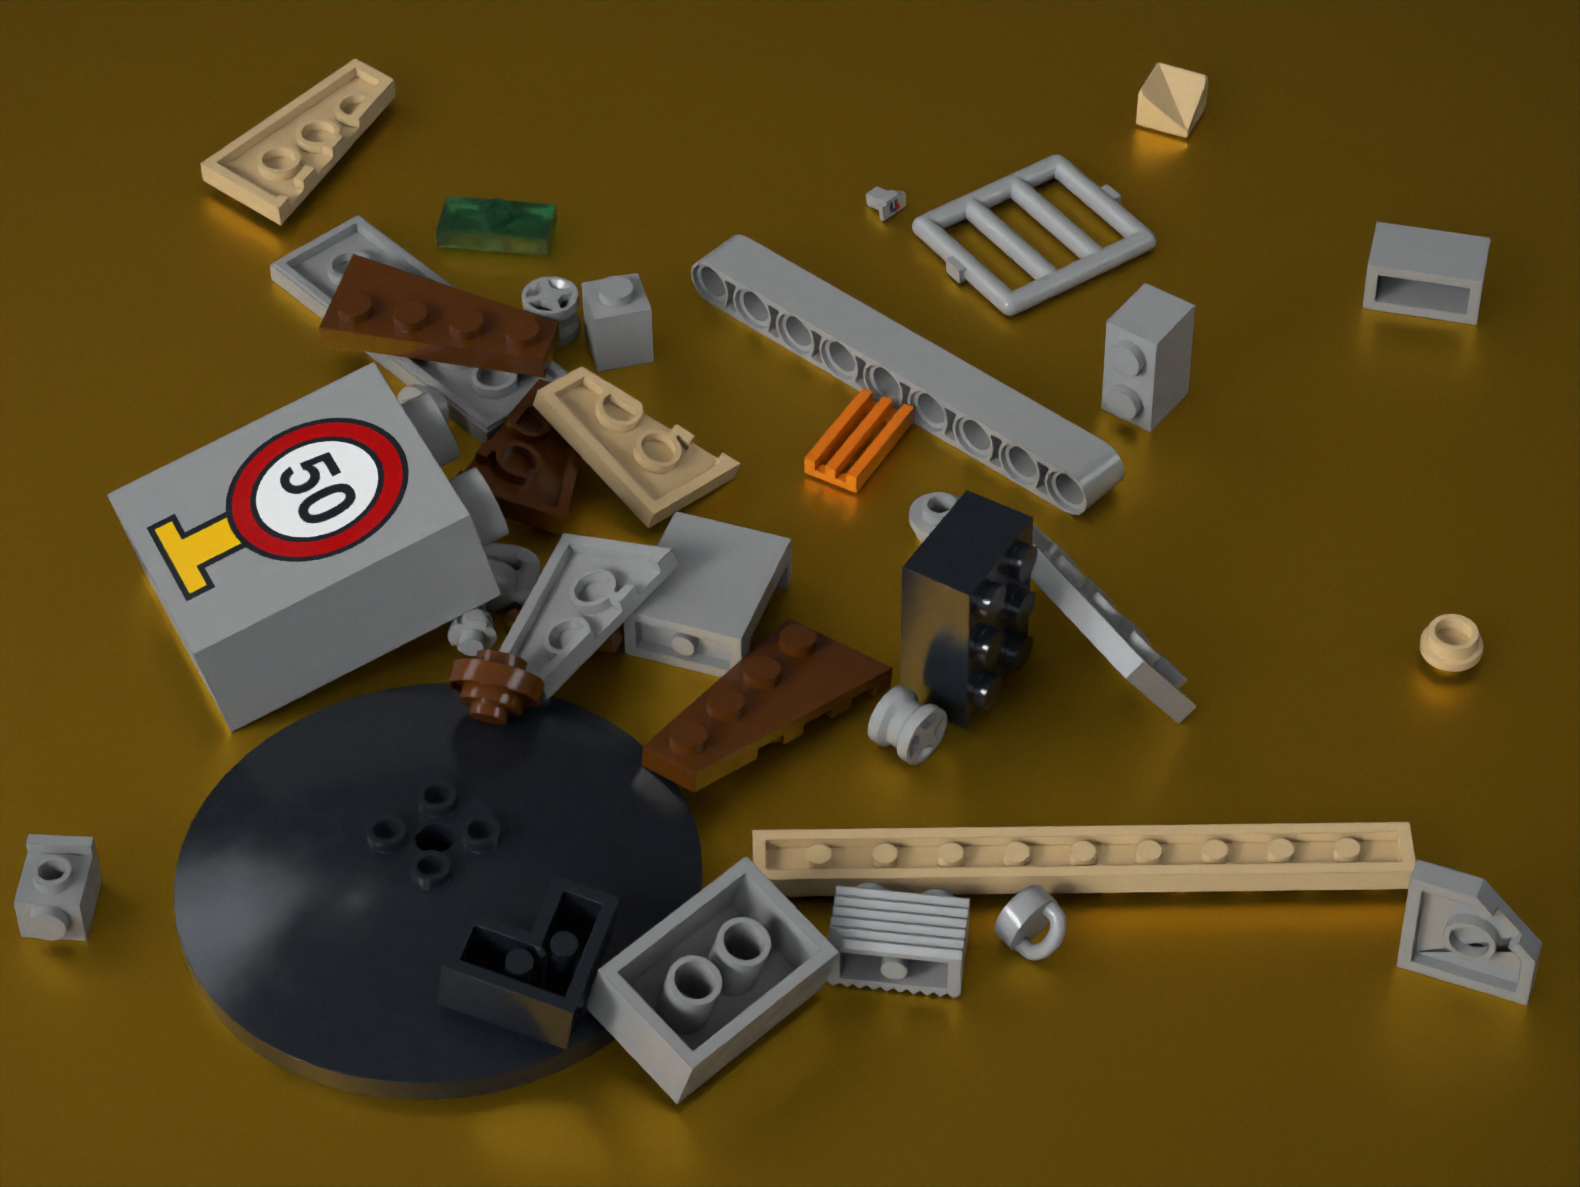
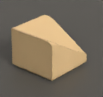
[1136,62,1208,138]

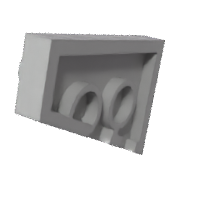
[499,533,679,699]

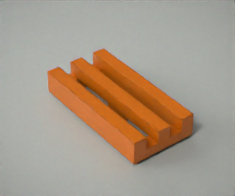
[804,388,914,493]

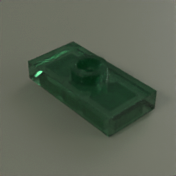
[436,196,557,255]

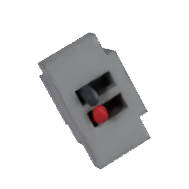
[866,186,906,221]

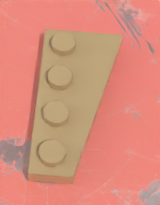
[200,58,396,225]

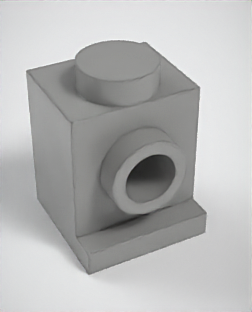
[14,834,102,941]

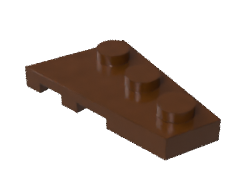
[455,379,581,535]

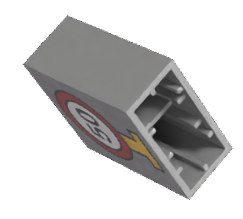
[107,362,509,732]

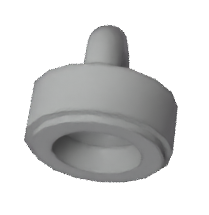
[994,885,1067,961]

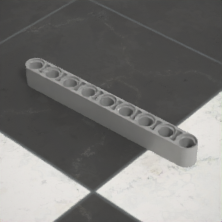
[691,234,1124,515]

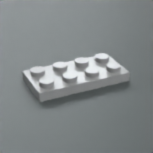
[1031,523,1197,724]

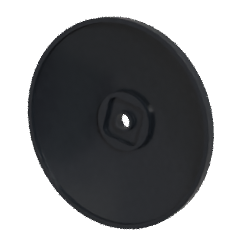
[173,682,703,1100]

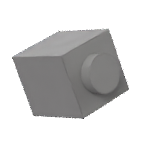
[582,273,654,372]

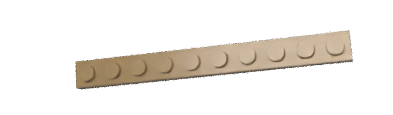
[753,822,1416,897]

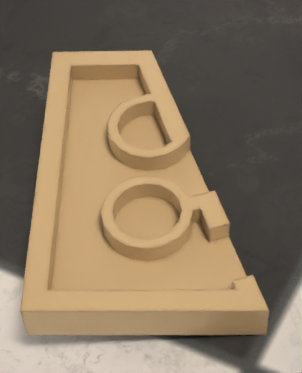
[533,366,741,528]

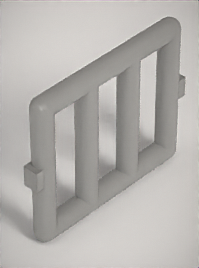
[912,154,1157,316]

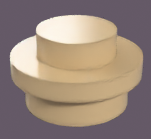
[1420,614,1484,672]

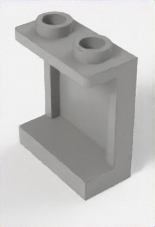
[624,511,792,677]

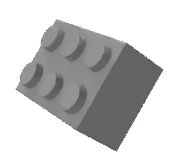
[585,856,839,1104]

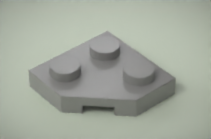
[1396,859,1542,1005]

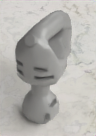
[448,542,542,656]

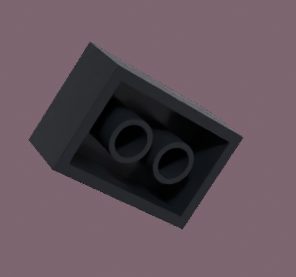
[900,490,1038,730]

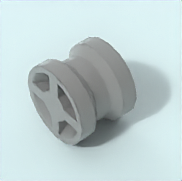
[521,276,581,348]
[868,685,947,765]

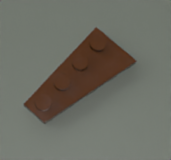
[319,254,560,378]
[642,618,893,793]

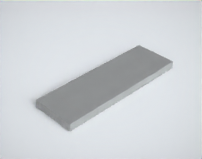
[270,215,569,444]

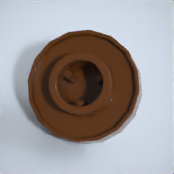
[447,650,545,725]

